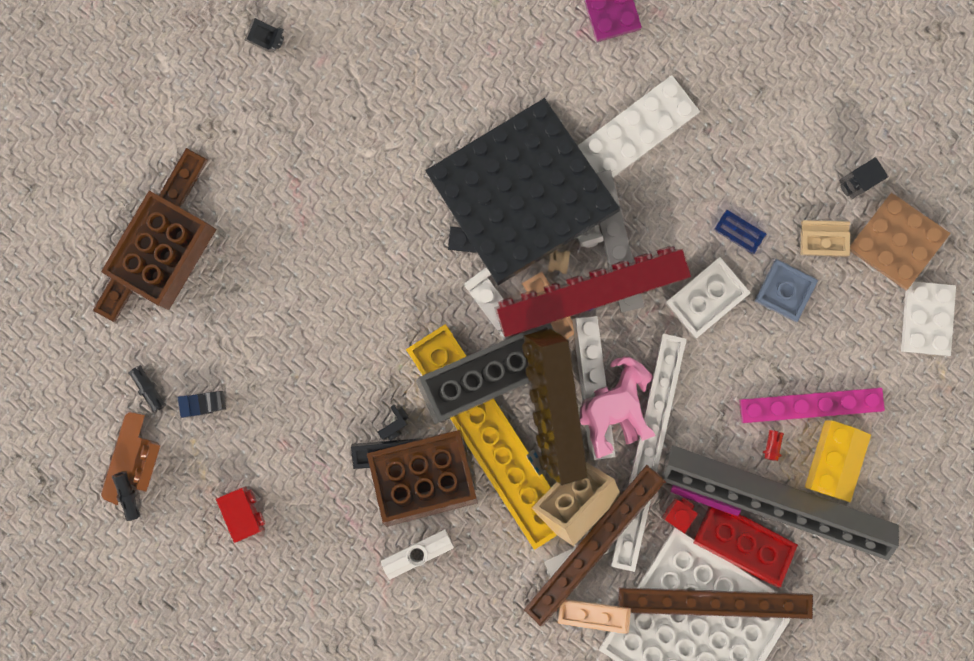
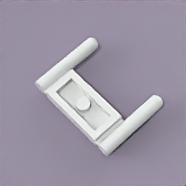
[464,268,512,340]

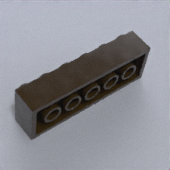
[522,328,588,485]

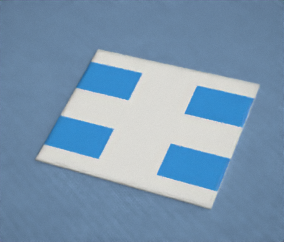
[526,450,545,476]

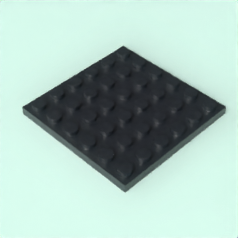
[425,98,620,285]

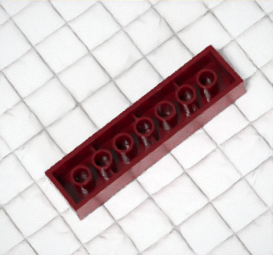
[494,246,691,337]

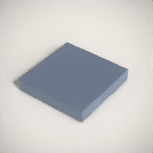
[754,259,818,322]

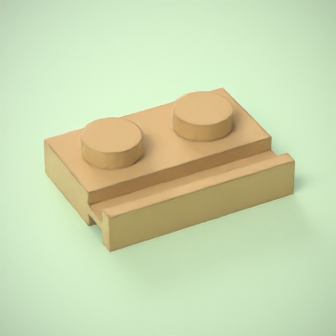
[800,220,850,257]

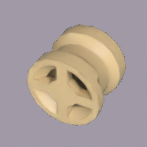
[548,250,570,274]

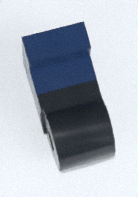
[177,391,227,418]

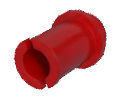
[763,430,784,461]

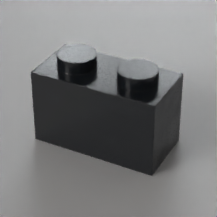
[839,157,889,199]

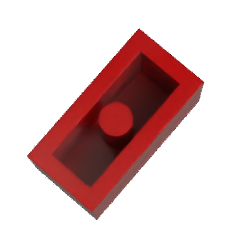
[216,486,265,543]

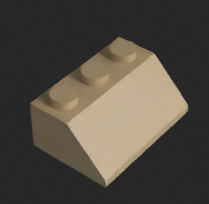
[532,462,621,546]

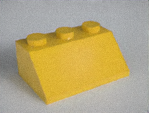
[804,420,871,503]

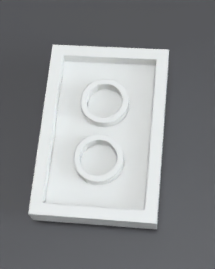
[665,257,750,339]
[901,282,956,356]

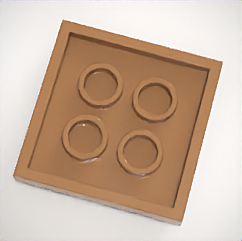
[850,192,951,291]

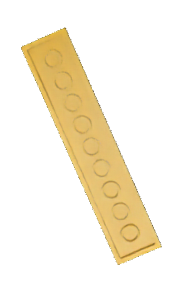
[406,324,557,550]

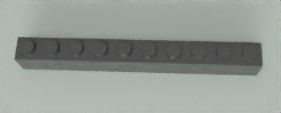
[661,445,899,560]

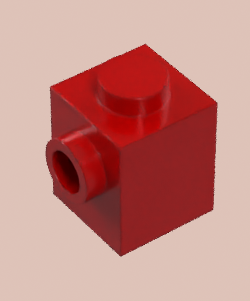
[661,498,698,533]

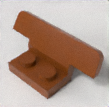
[101,412,161,505]

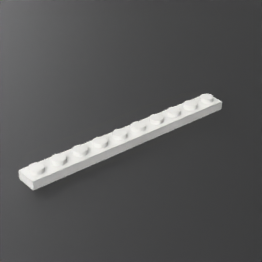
[611,334,686,572]

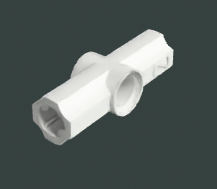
[381,529,454,580]

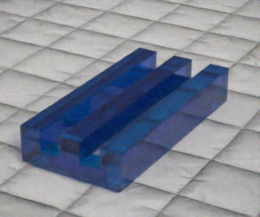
[714,209,767,254]

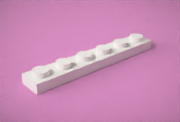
[572,316,615,460]

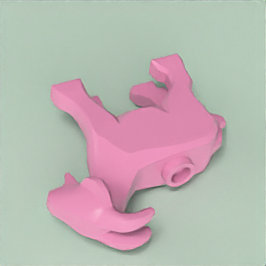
[580,356,656,458]

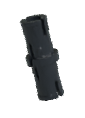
[128,365,166,413]
[112,471,141,521]

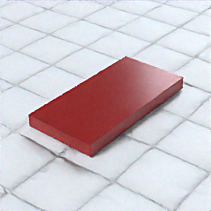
[693,506,798,588]

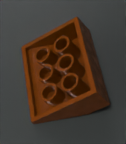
[101,190,217,310]
[367,430,478,527]

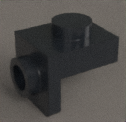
[244,18,284,52]
[378,404,409,441]

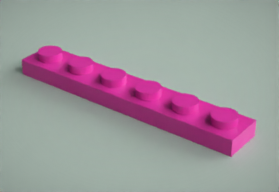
[739,388,885,423]

